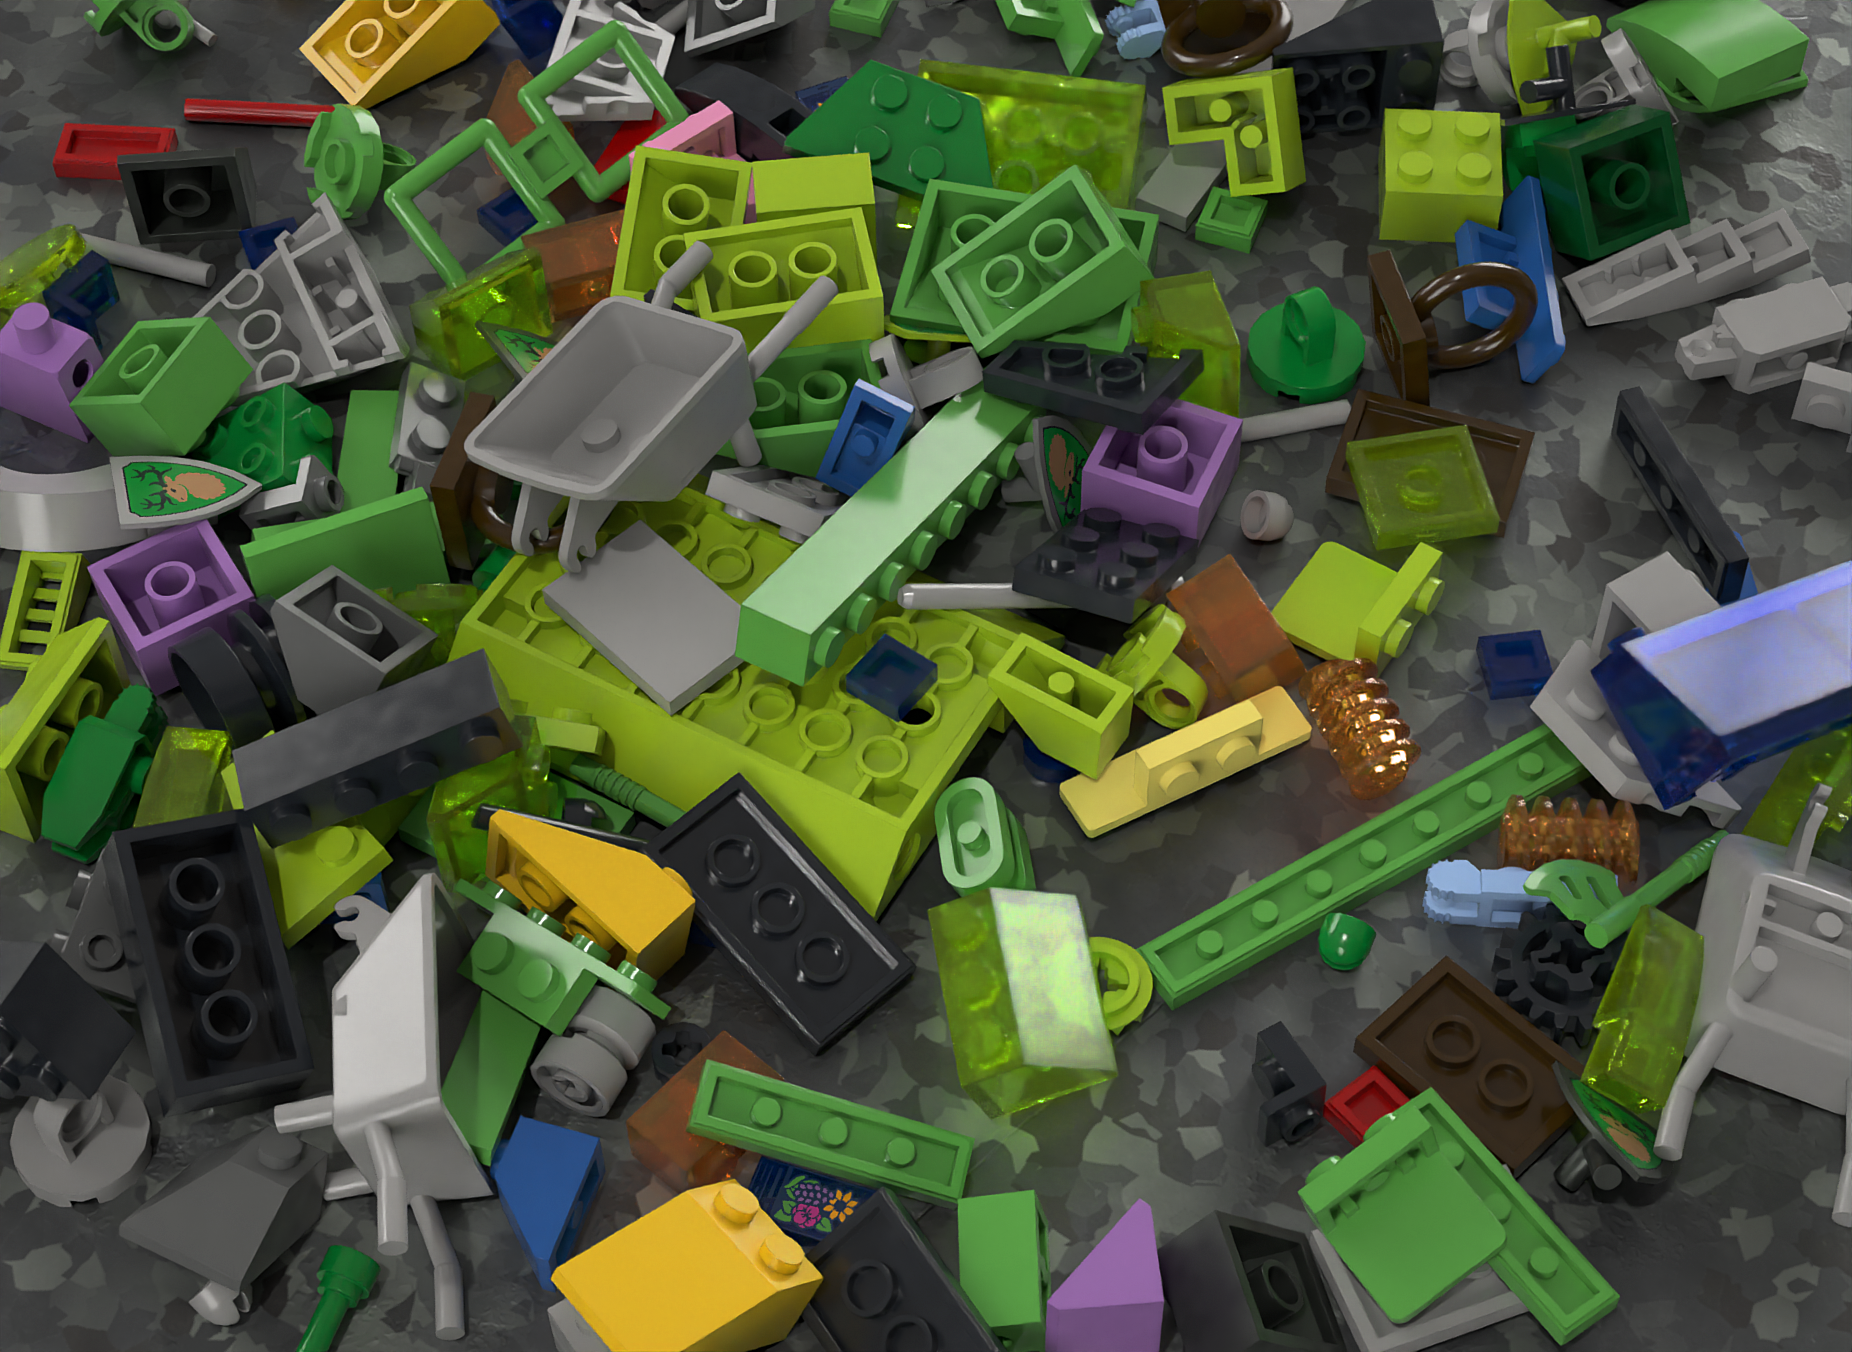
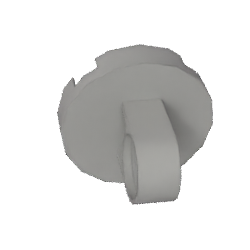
[1439,0,1519,107]
[1575,28,1679,126]
[869,334,983,440]
[10,1075,153,1207]

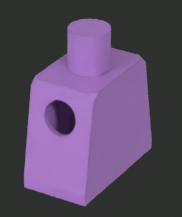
[0,302,104,443]

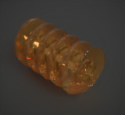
[1298,658,1421,801]
[1497,794,1640,885]

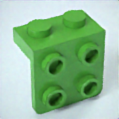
[1298,1105,1507,1324]

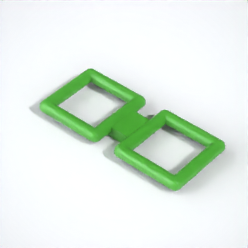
[384,20,690,304]

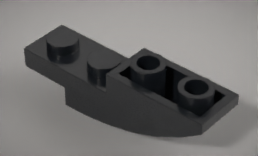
[674,63,874,189]

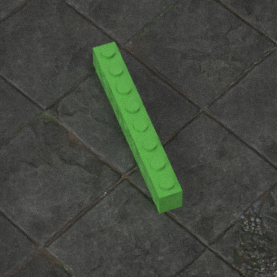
[735,366,1047,687]

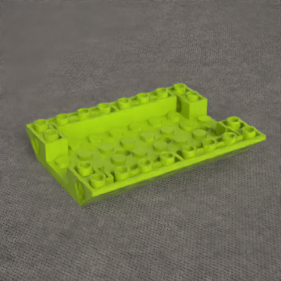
[447,473,1065,921]

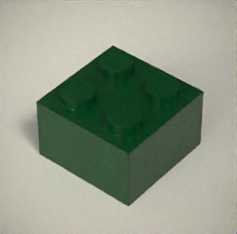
[1533,104,1691,261]

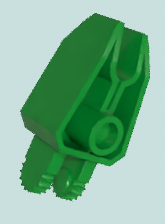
[41,683,169,864]

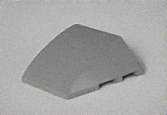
[192,192,410,406]

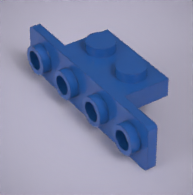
[1455,175,1566,384]

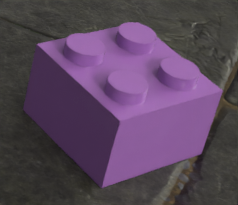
[1081,399,1243,548]
[87,519,255,696]

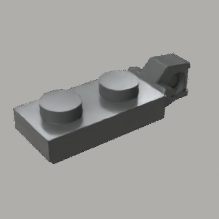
[388,361,466,502]

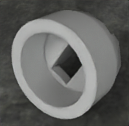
[1240,490,1295,541]
[188,1280,253,1326]

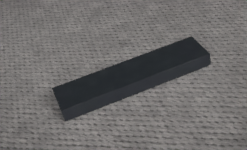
[1611,386,1749,605]

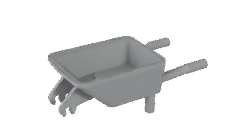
[464,241,839,573]
[1653,783,1852,1227]
[274,873,497,1340]

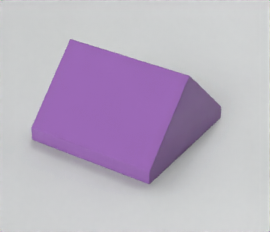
[1045,1198,1164,1352]

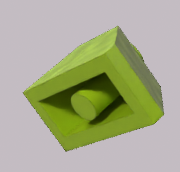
[987,632,1135,780]

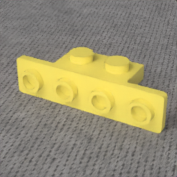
[1059,686,1312,838]

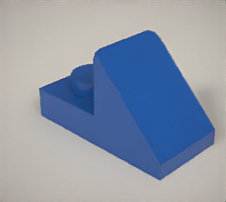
[815,379,915,497]

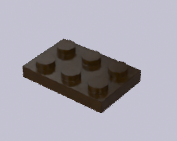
[1325,389,1535,538]
[1353,955,1605,1179]

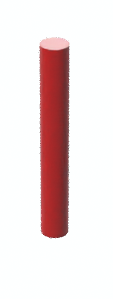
[184,98,335,127]

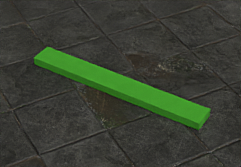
[1136,724,1592,1011]

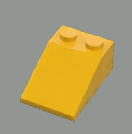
[299,0,503,109]
[485,809,696,992]
[550,1179,824,1352]

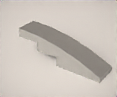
[1562,208,1811,326]

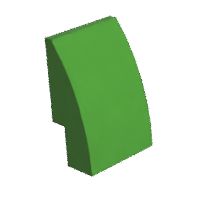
[1606,0,1809,112]

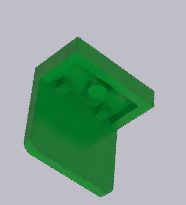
[192,382,334,520]

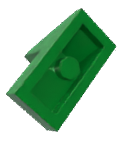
[1500,115,1576,192]

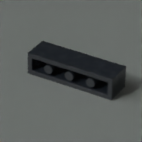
[232,648,524,849]

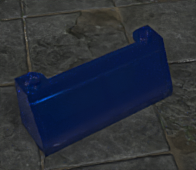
[1590,560,1852,810]

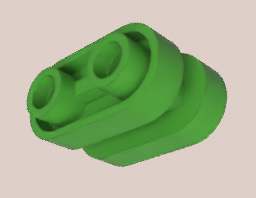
[934,777,1036,928]

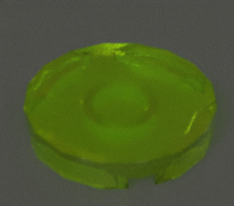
[0,224,87,309]

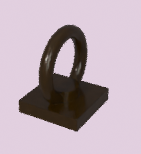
[1157,0,1294,78]
[1367,250,1538,406]
[430,392,615,570]

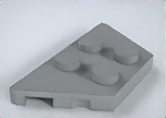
[545,0,675,122]
[1530,640,1742,829]

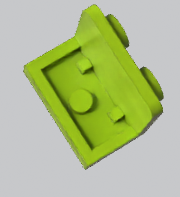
[1268,541,1445,684]

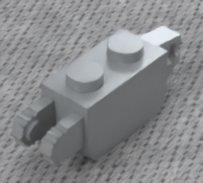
[1674,277,1852,394]

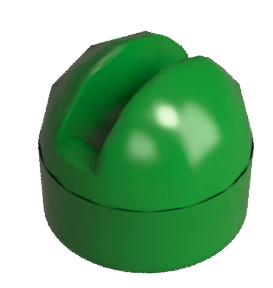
[1318,913,1376,971]

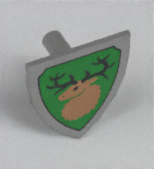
[110,456,262,538]

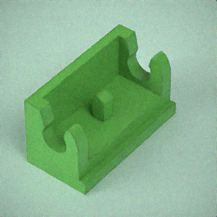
[957,1190,1052,1352]

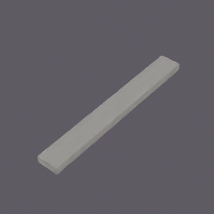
[1135,0,1355,232]

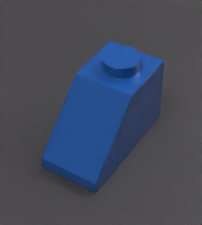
[490,1116,606,1293]

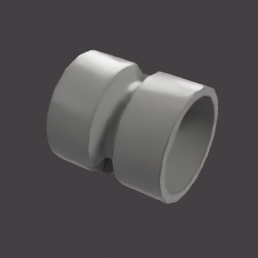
[530,985,656,1117]

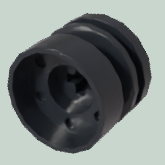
[168,594,317,763]

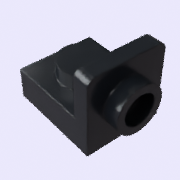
[1252,1021,1327,1147]

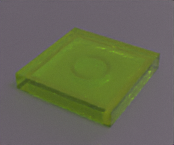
[1345,425,1500,550]

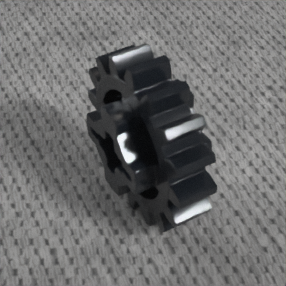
[1491,903,1644,1046]

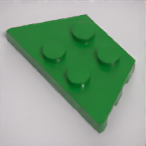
[782,60,993,202]

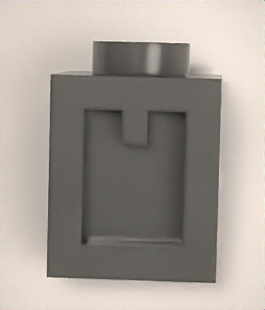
[239,455,344,530]

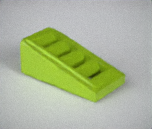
[0,551,92,671]

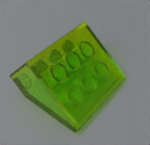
[894,59,1148,229]

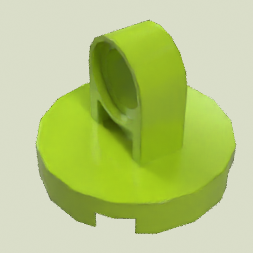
[1095,604,1208,729]

